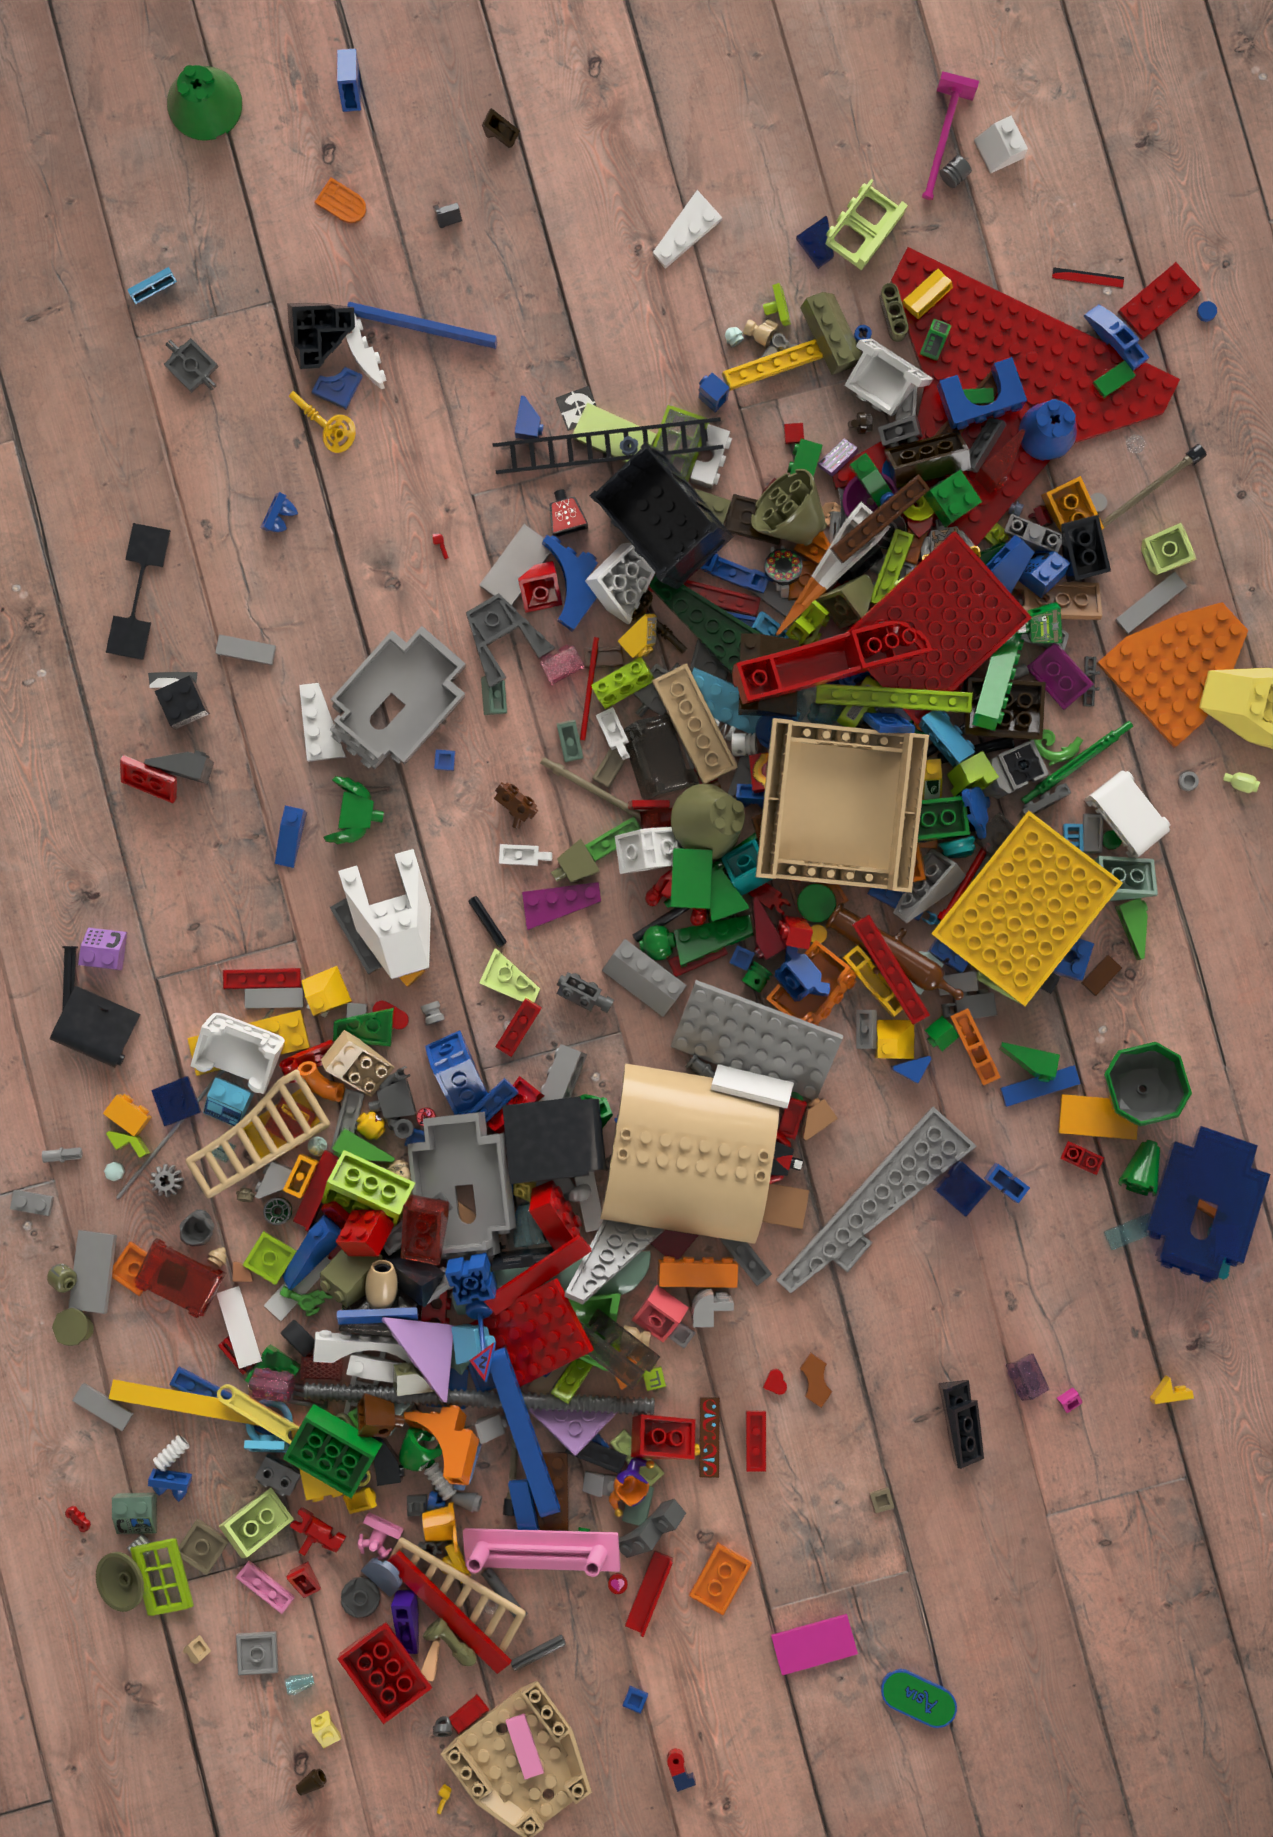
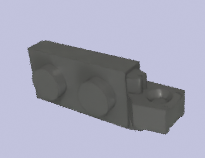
[1020,783,1071,818]

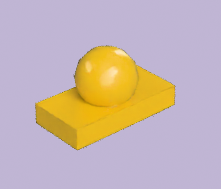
[343,1487,377,1514]
[441,1541,471,1584]

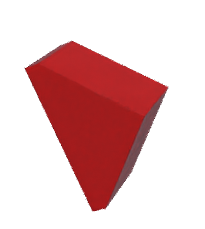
[286,1561,321,1598]

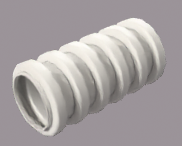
[153,1435,190,1472]
[424,1462,457,1500]

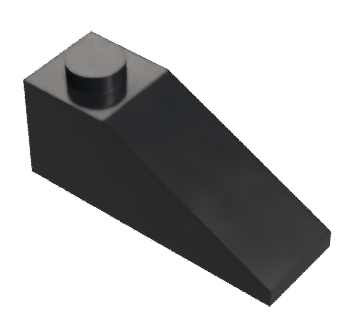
[372,1437,405,1486]

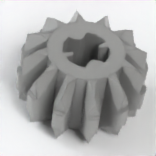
[149,1164,184,1197]

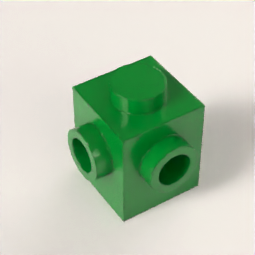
[924,1016,960,1051]

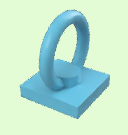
[244,1398,293,1453]

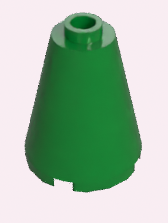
[1118,1140,1160,1196]

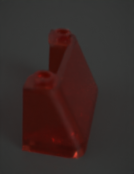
[134,1238,227,1318]

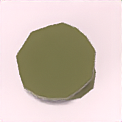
[52,1308,94,1346]

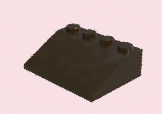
[738,633,799,717]
[964,677,1046,740]

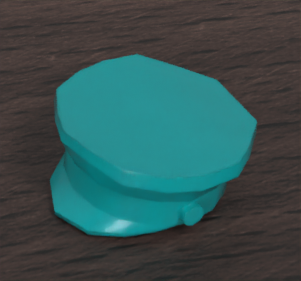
[938,836,975,858]

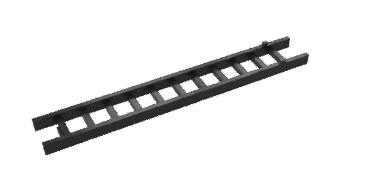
[492,417,724,475]

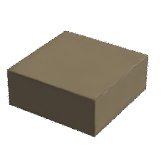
[869,1487,895,1513]

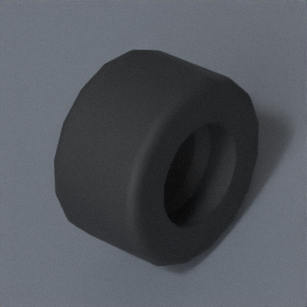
[281,1320,315,1357]

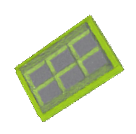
[653,405,710,482]
[130,1538,194,1616]

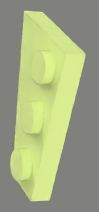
[479,948,540,1003]

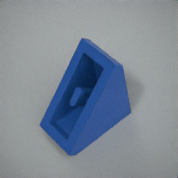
[891,1056,931,1083]

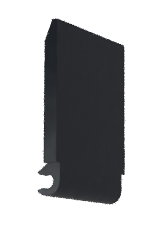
[503,1096,607,1184]

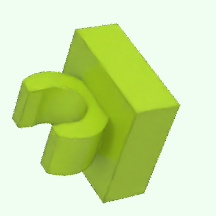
[984,523,1009,546]

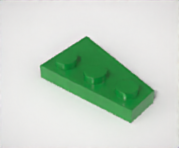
[333,1008,394,1047]

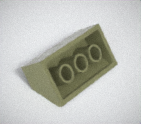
[800,292,862,375]

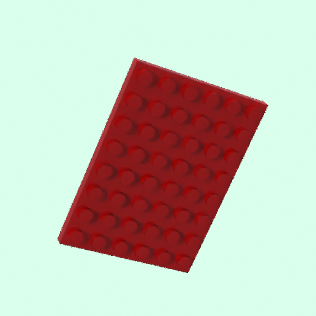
[846,531,1032,724]

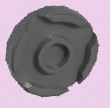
[341,1577,381,1618]

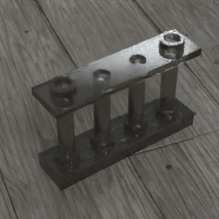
[581,1309,660,1390]

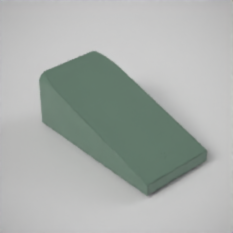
[557,720,583,762]

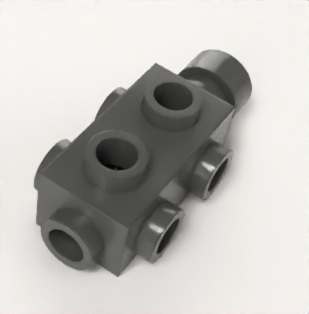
[556,972,614,1013]

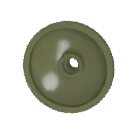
[96,1552,144,1612]

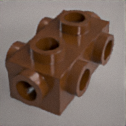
[494,782,539,829]

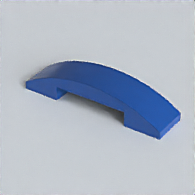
[700,554,769,594]

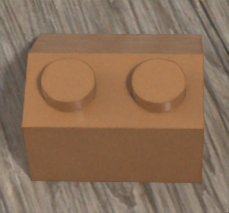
[801,1098,838,1141]

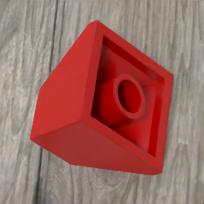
[518,561,563,613]

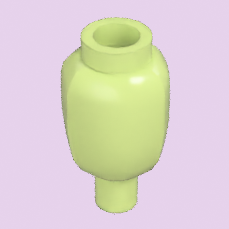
[1223,772,1260,793]

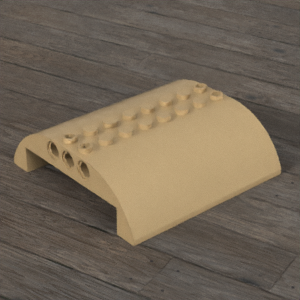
[756,718,929,892]
[600,1064,779,1244]

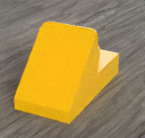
[1150,1375,1194,1404]

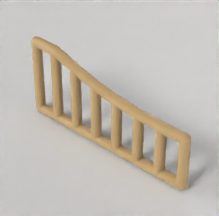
[186,1070,330,1198]
[389,1538,526,1653]

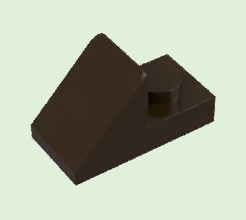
[482,108,520,148]

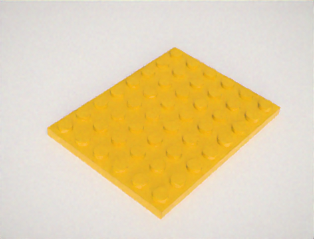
[931,811,1123,1007]

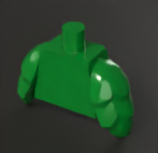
[323,776,384,845]

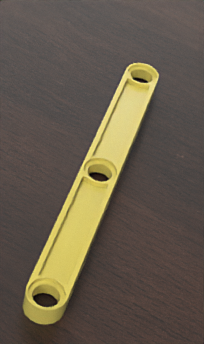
[217,1384,371,1486]

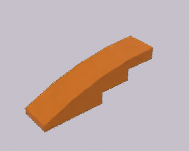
[950,1008,1001,1086]

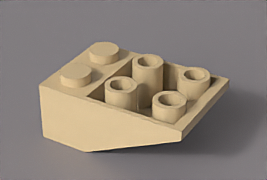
[321,1030,394,1097]

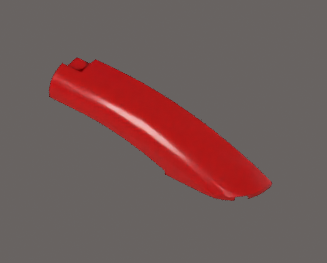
[732,621,932,704]

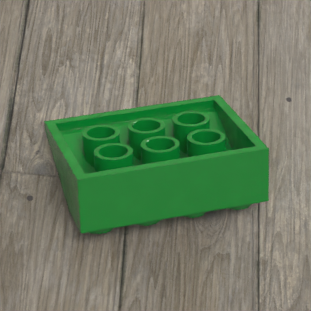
[283,1404,383,1499]

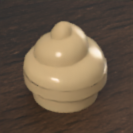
[207,1247,227,1268]

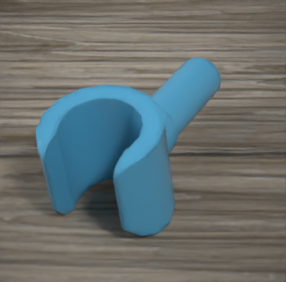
[922,911,941,925]

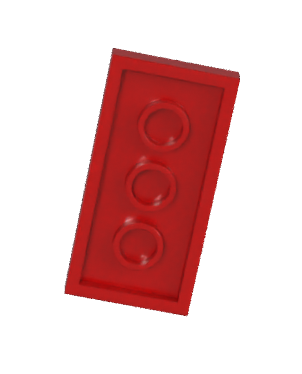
[1118,262,1201,340]

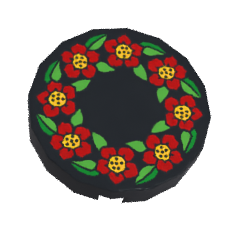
[764,548,803,586]

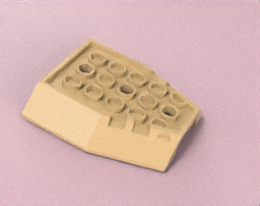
[441,1681,592,1837]

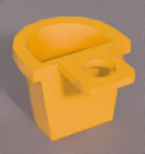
[422,1502,458,1553]

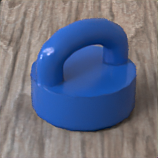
[427,1491,446,1511]

